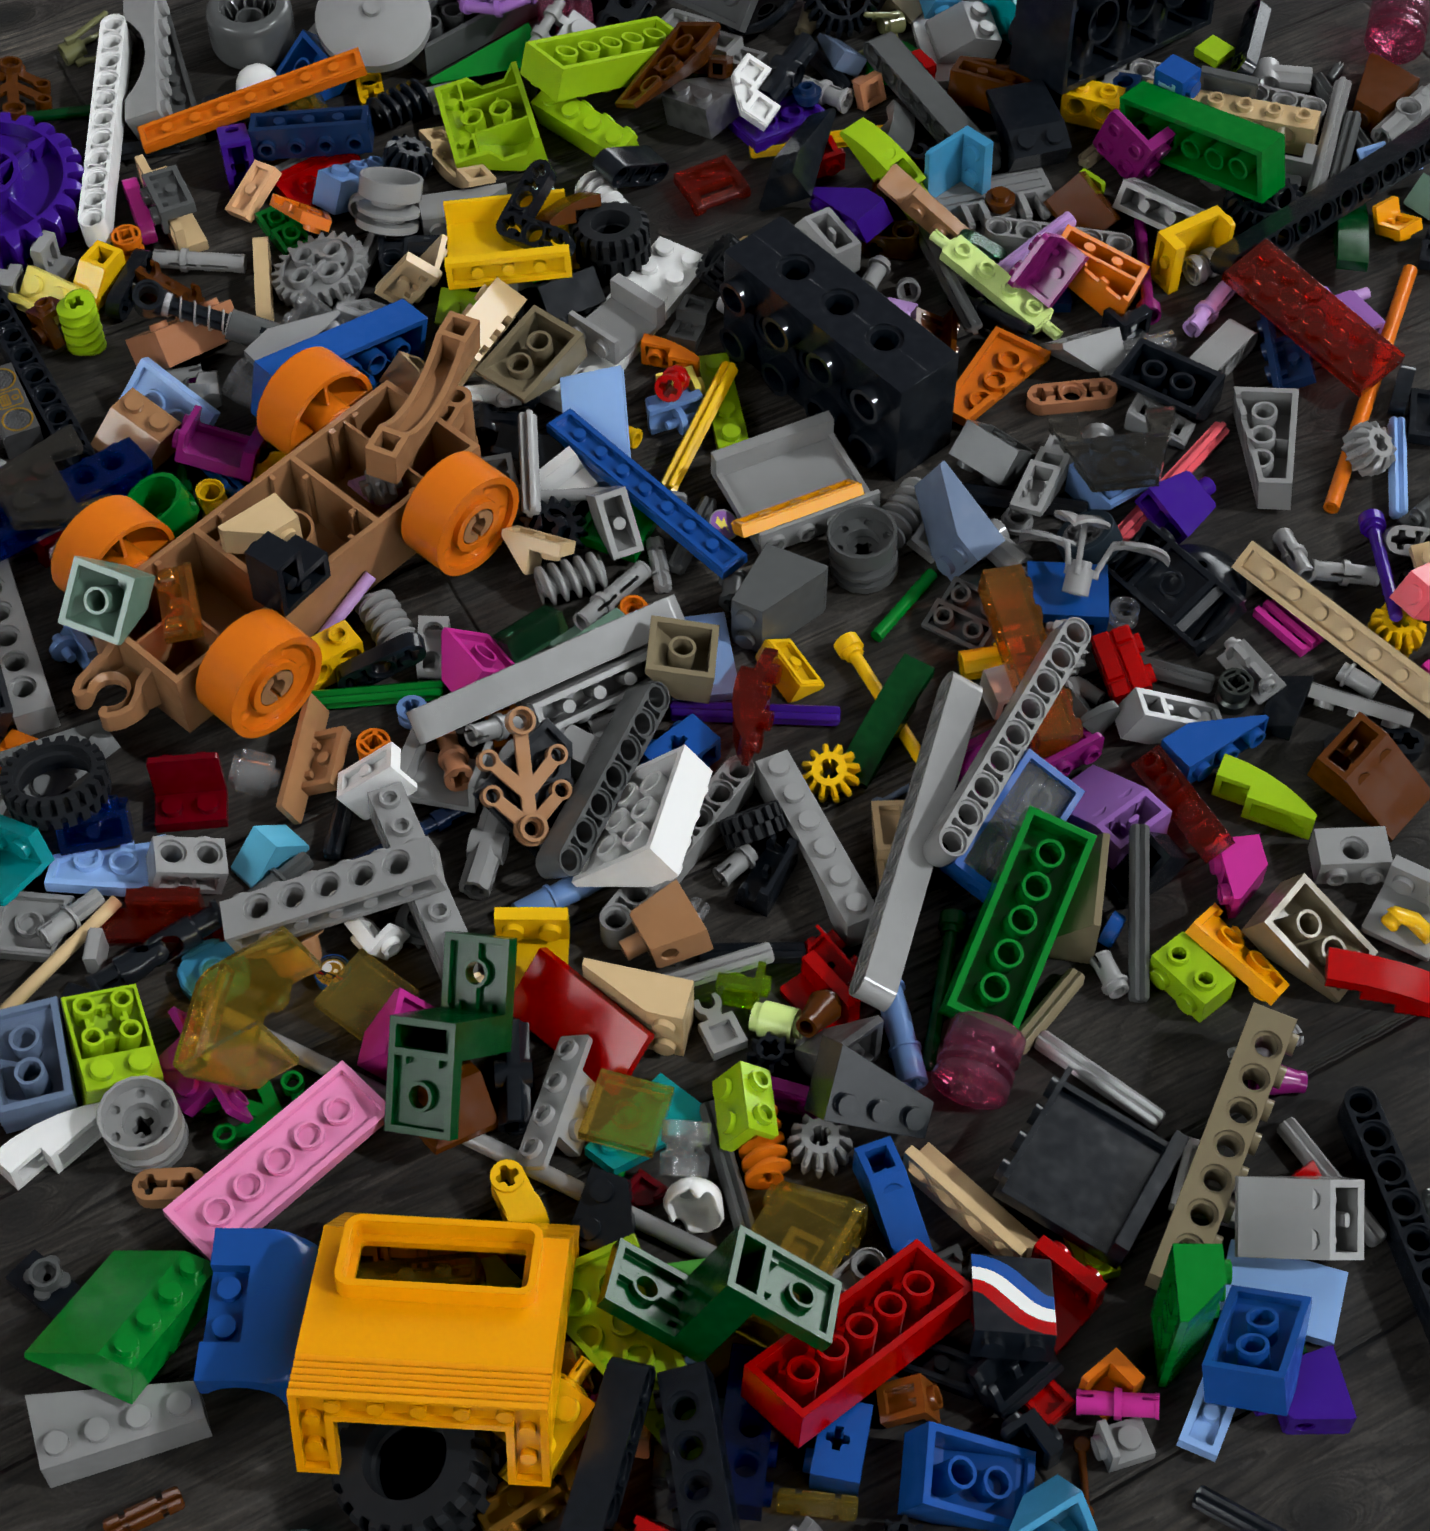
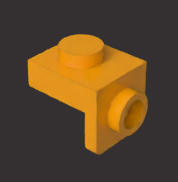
[1372,196,1423,242]

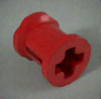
[654,365,690,402]

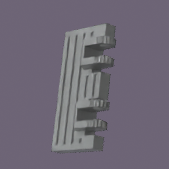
[935,167,1055,233]

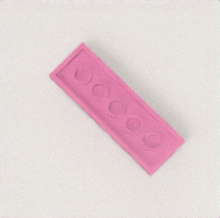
[163,1060,385,1261]

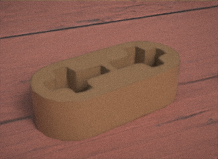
[132,1167,204,1209]

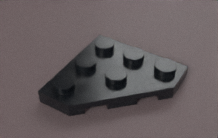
[472,717,573,858]

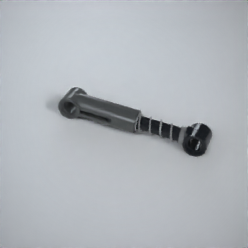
[132,279,282,346]

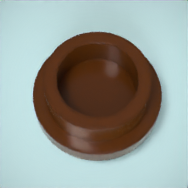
[985,186,1015,214]

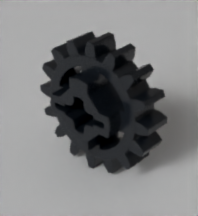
[519,496,588,566]

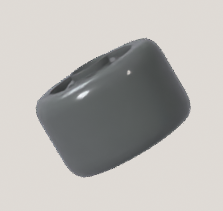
[206,0,296,70]

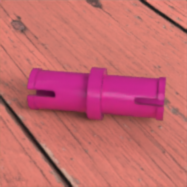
[1076,1387,1160,1421]

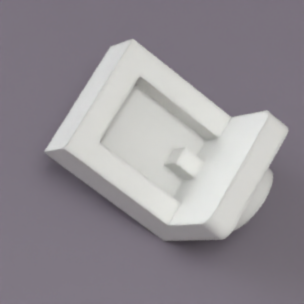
[344,917,410,961]

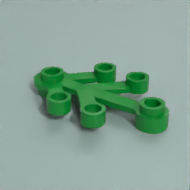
[200,1059,305,1150]

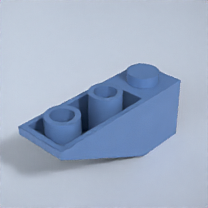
[312,156,384,215]

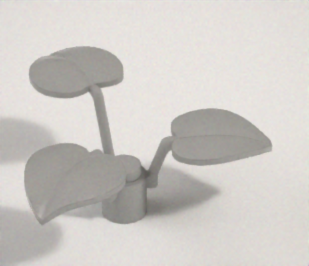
[1018,510,1170,597]

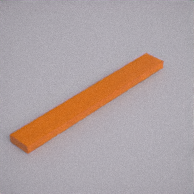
[137,47,368,154]

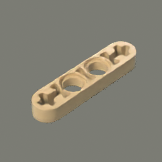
[252,236,274,321]

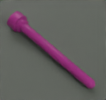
[1134,218,1161,325]

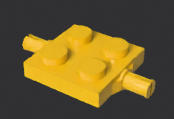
[492,1355,596,1482]

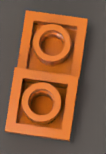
[641,333,700,377]

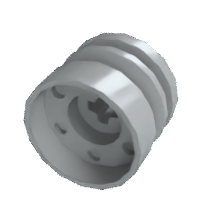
[355,166,424,236]
[96,1075,189,1175]

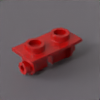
[804,924,858,988]

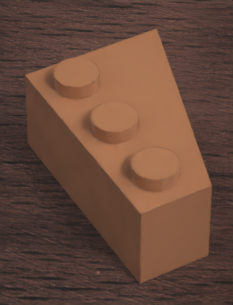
[125,297,235,369]

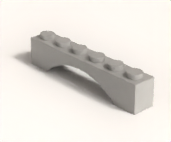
[123,0,173,140]
[755,749,875,949]

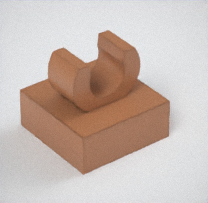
[851,70,886,111]

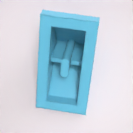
[231,824,310,888]

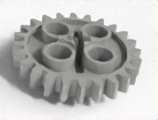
[271,231,370,311]

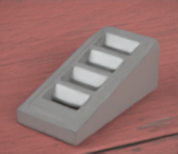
[1124,393,1196,450]

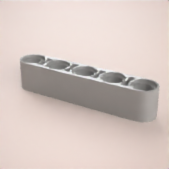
[983,216,1133,258]

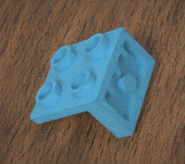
[924,125,994,198]

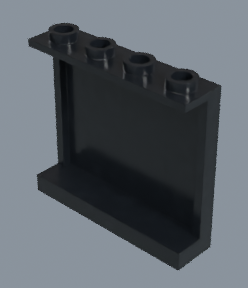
[992,1066,1190,1270]

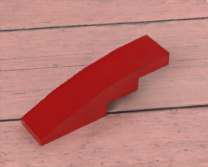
[1324,947,1430,1018]

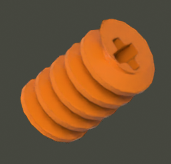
[738,1105,791,1190]

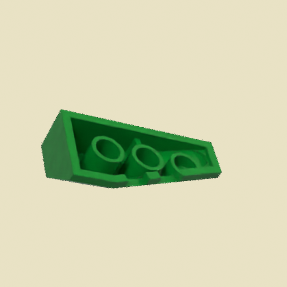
[427,22,532,86]

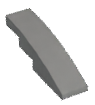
[661,8,768,71]
[1009,433,1081,517]

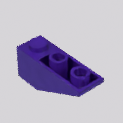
[809,187,894,243]

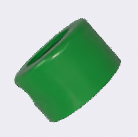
[127,472,200,539]

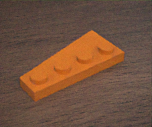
[952,326,1051,426]

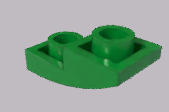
[255,206,309,255]

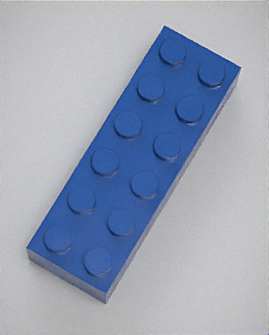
[251,299,428,418]

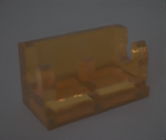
[156,561,205,644]

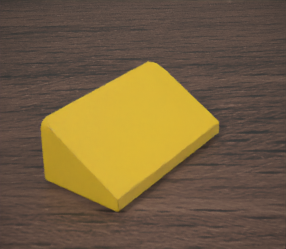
[755,638,825,703]

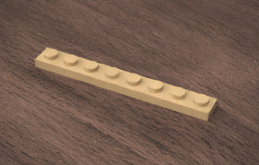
[1232,541,1430,719]

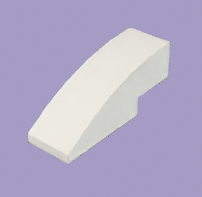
[0,1102,102,1191]

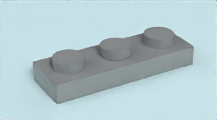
[1308,682,1414,729]

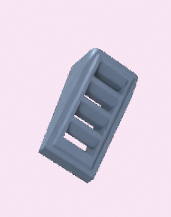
[817,33,867,77]

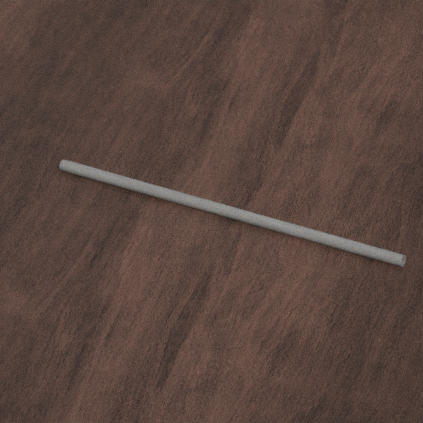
[206,1003,717,1259]

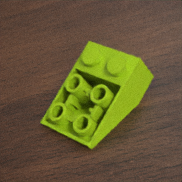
[60,983,164,1106]

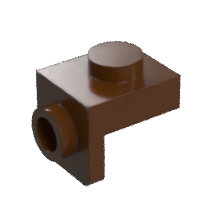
[25,296,66,350]

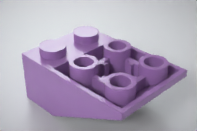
[1066,764,1172,870]

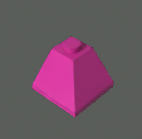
[441,627,515,692]
[357,987,435,1081]

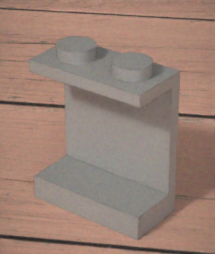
[568,273,665,365]
[400,728,493,813]

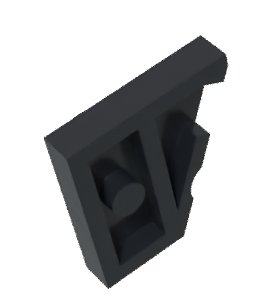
[571,1166,636,1251]

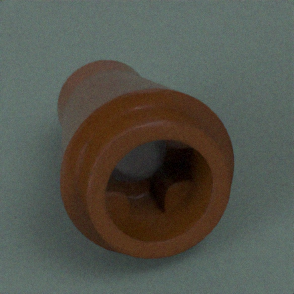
[796,989,842,1038]

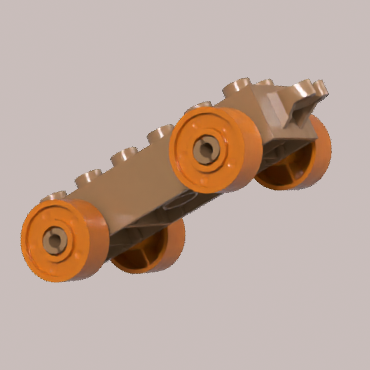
[51,347,519,739]

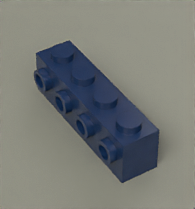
[248,105,374,161]

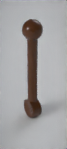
[1073,1436,1094,1517]

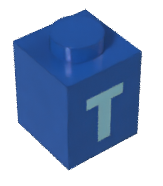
[1153,54,1201,99]

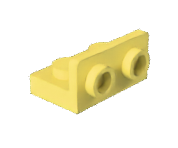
[7,265,83,325]

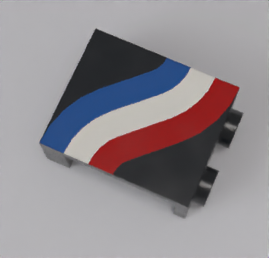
[966,1254,1057,1362]

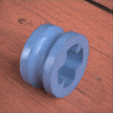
[396,695,426,730]

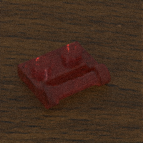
[673,154,751,216]

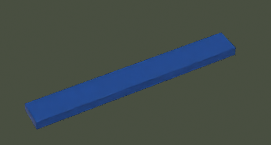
[546,408,747,580]

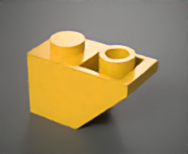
[73,240,126,311]

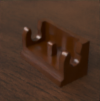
[134,259,206,305]

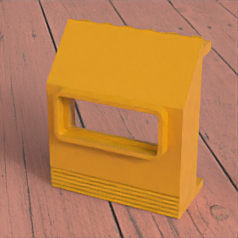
[286,1212,580,1487]

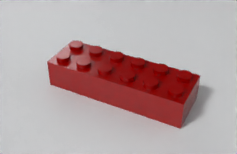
[740,1239,972,1449]

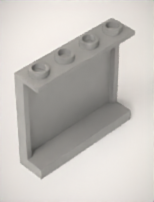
[711,410,881,555]

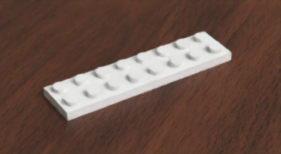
[540,236,703,412]

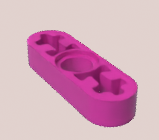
[121,177,158,246]

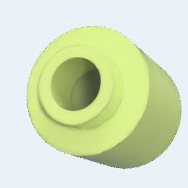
[748,1000,803,1045]

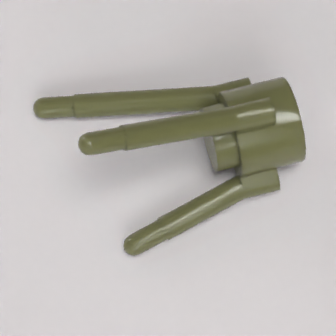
[858,10,906,56]
[57,11,134,68]

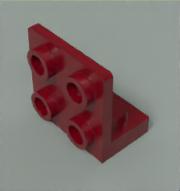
[146,751,228,833]

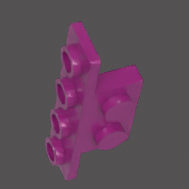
[158,1006,253,1124]

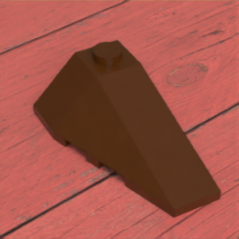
[614,22,721,109]

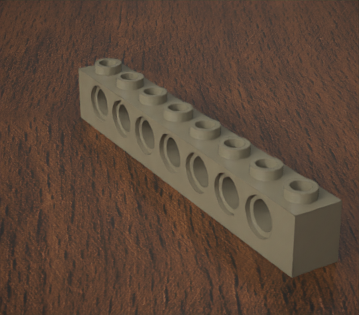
[1144,1002,1300,1290]

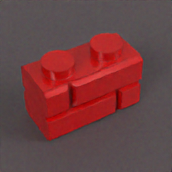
[1090,624,1157,704]

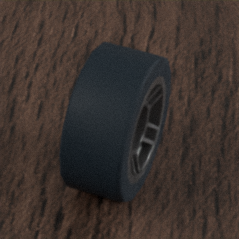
[1056,510,1123,564]

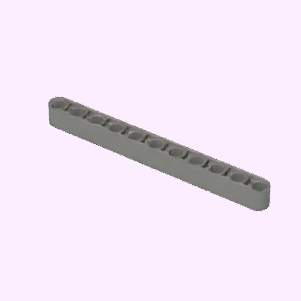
[849,671,983,1012]

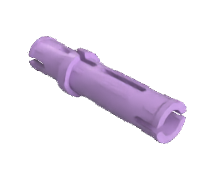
[1183,276,1245,338]

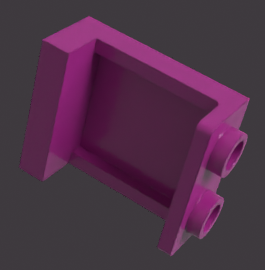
[172,405,268,482]

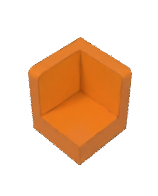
[1078,1347,1145,1421]

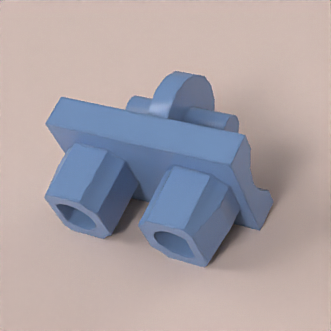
[645,387,703,435]
[49,613,98,670]

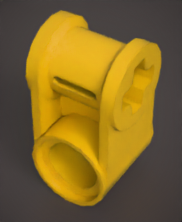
[490,1159,550,1223]

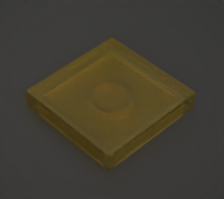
[314,948,419,1041]
[578,1068,675,1158]

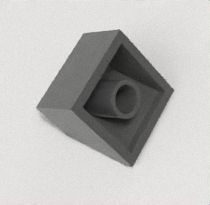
[949,419,1038,488]

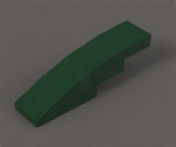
[1333,203,1369,272]
[836,653,935,789]

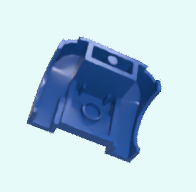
[194,1228,319,1411]

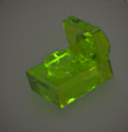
[715,961,772,1010]

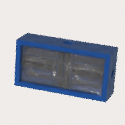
[939,748,1086,903]

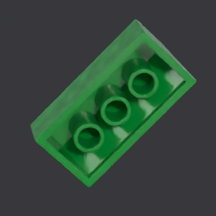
[1151,1243,1232,1387]

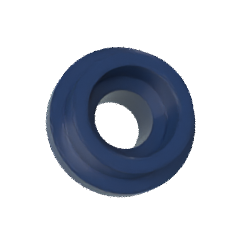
[793,81,822,107]

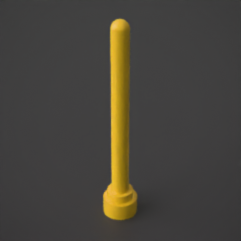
[833,632,921,763]

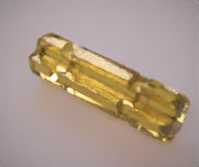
[776,1488,859,1521]

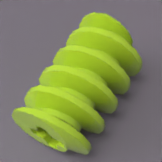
[56,288,107,356]

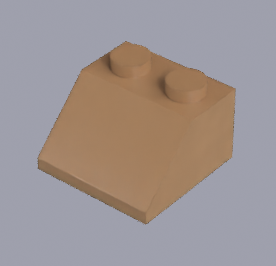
[91,387,181,483]

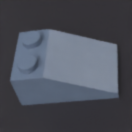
[914,460,1006,581]
[0,996,81,1134]

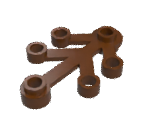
[0,56,53,121]

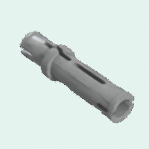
[152,248,247,273]
[573,560,652,631]

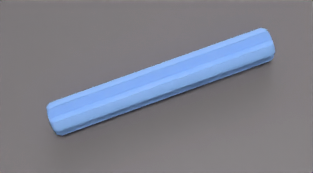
[1387,416,1408,520]

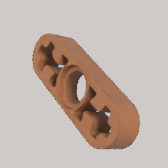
[1026,378,1118,416]

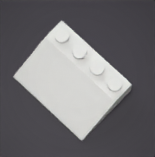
[571,744,713,887]

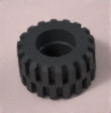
[572,201,652,278]

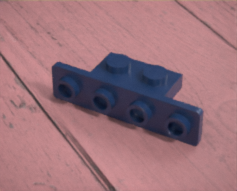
[1257,306,1317,389]

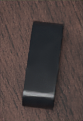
[592,145,669,188]

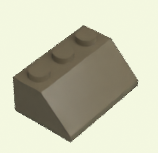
[1049,833,1110,964]

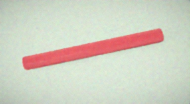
[1118,421,1230,541]

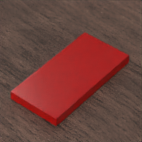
[513,947,655,1097]

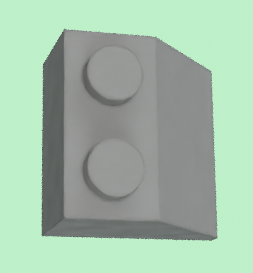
[925,1,1002,64]

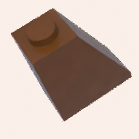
[1353,52,1420,133]

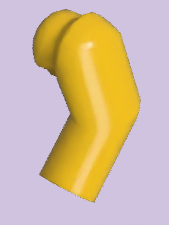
[1381,905,1430,944]

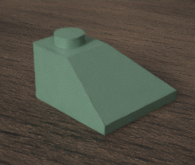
[57,556,156,645]

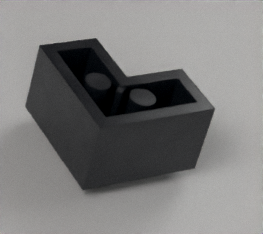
[244,531,331,618]

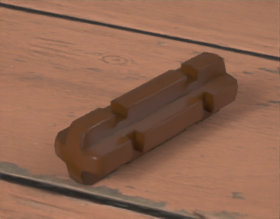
[102,1486,185,1531]

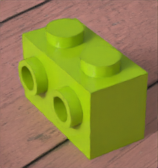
[1150,931,1236,1023]

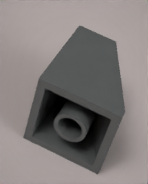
[731,543,828,652]

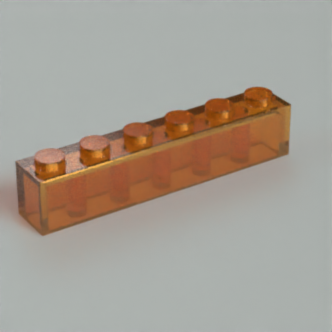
[977,564,1083,758]

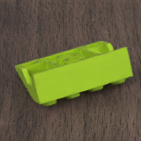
[434,61,548,171]

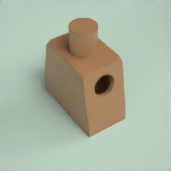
[618,879,714,968]

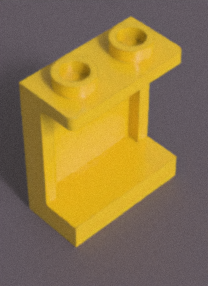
[1151,205,1236,295]

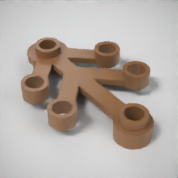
[475,706,572,847]

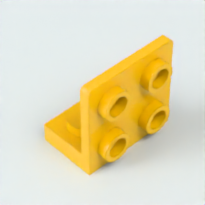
[494,907,570,991]

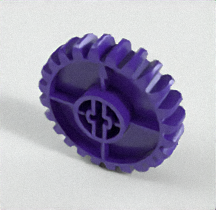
[0,112,84,269]

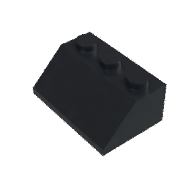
[1110,337,1226,421]

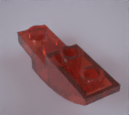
[732,647,782,766]
[1130,744,1235,863]

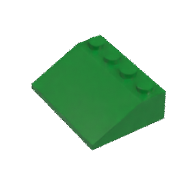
[24,1250,213,1404]

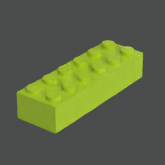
[520,16,674,102]

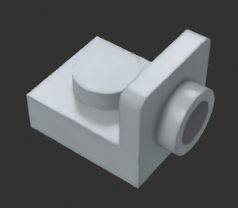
[1090,1417,1156,1473]

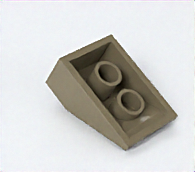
[475,305,588,404]
[1241,873,1378,1003]

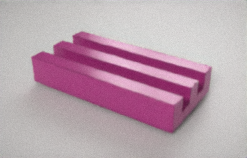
[1252,599,1325,657]

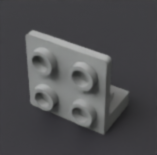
[1361,855,1430,962]

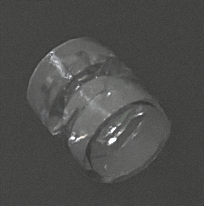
[659,1119,712,1178]

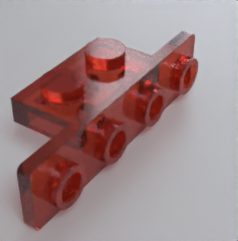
[100,886,226,943]

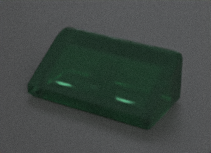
[492,604,569,664]

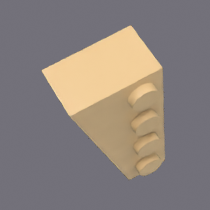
[458,277,527,386]

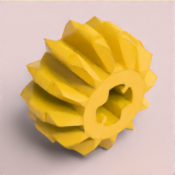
[1367,603,1427,657]
[802,743,861,803]

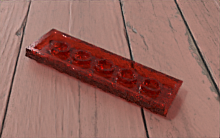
[1221,238,1405,397]

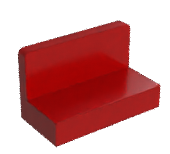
[780,949,861,1034]

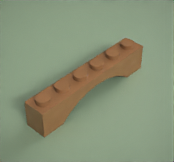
[365,311,481,485]

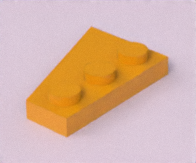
[1185,903,1290,1006]

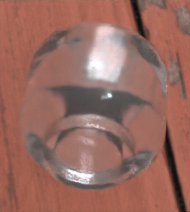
[227,748,282,798]

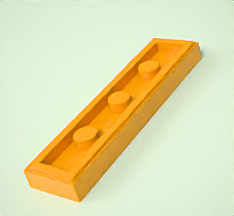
[731,479,864,538]

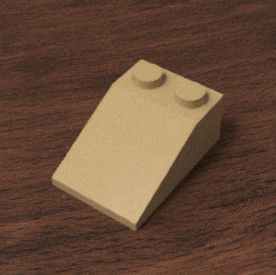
[582,958,694,1056]

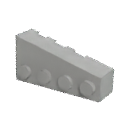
[1233,386,1299,510]
[25,1381,213,1488]

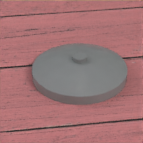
[315,0,432,73]

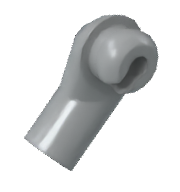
[1058,676,1106,707]

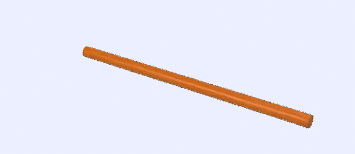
[1323,264,1418,514]

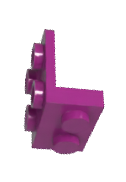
[1093,109,1176,179]
[1008,232,1089,308]

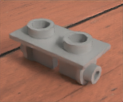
[1217,637,1287,705]

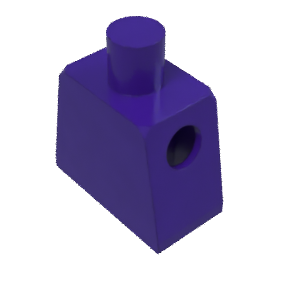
[216,123,254,194]
[1134,470,1216,545]
[1253,1345,1357,1435]

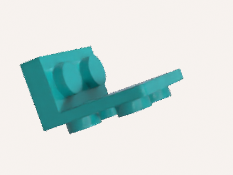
[0,814,55,906]

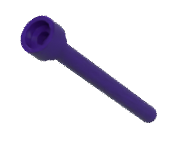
[1358,509,1403,622]

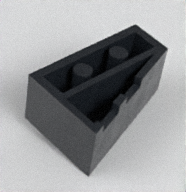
[804,1035,934,1139]

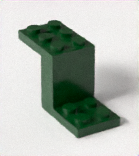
[384,931,517,1141]
[596,1224,842,1362]

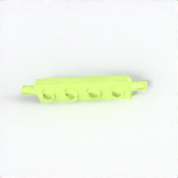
[929,229,1064,340]

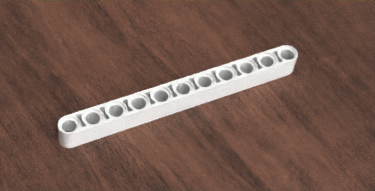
[78,14,133,248]

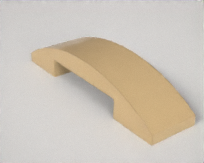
[419,126,496,189]

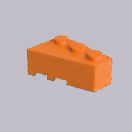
[1061,224,1150,317]

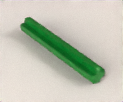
[311,680,444,709]

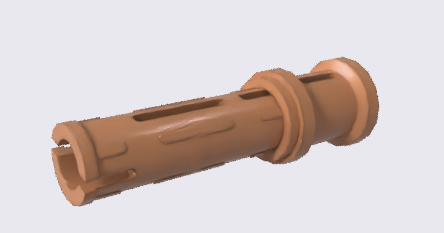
[436,730,474,792]

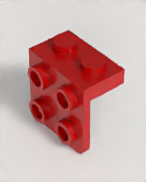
[1031,1234,1107,1355]

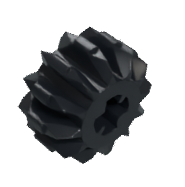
[383,134,433,179]

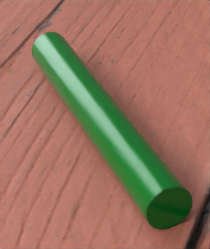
[871,568,938,642]

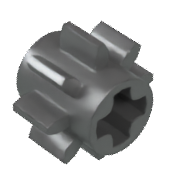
[359,470,403,505]

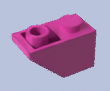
[1208,834,1268,919]

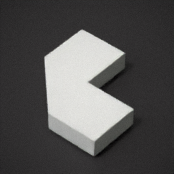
[731,52,781,132]

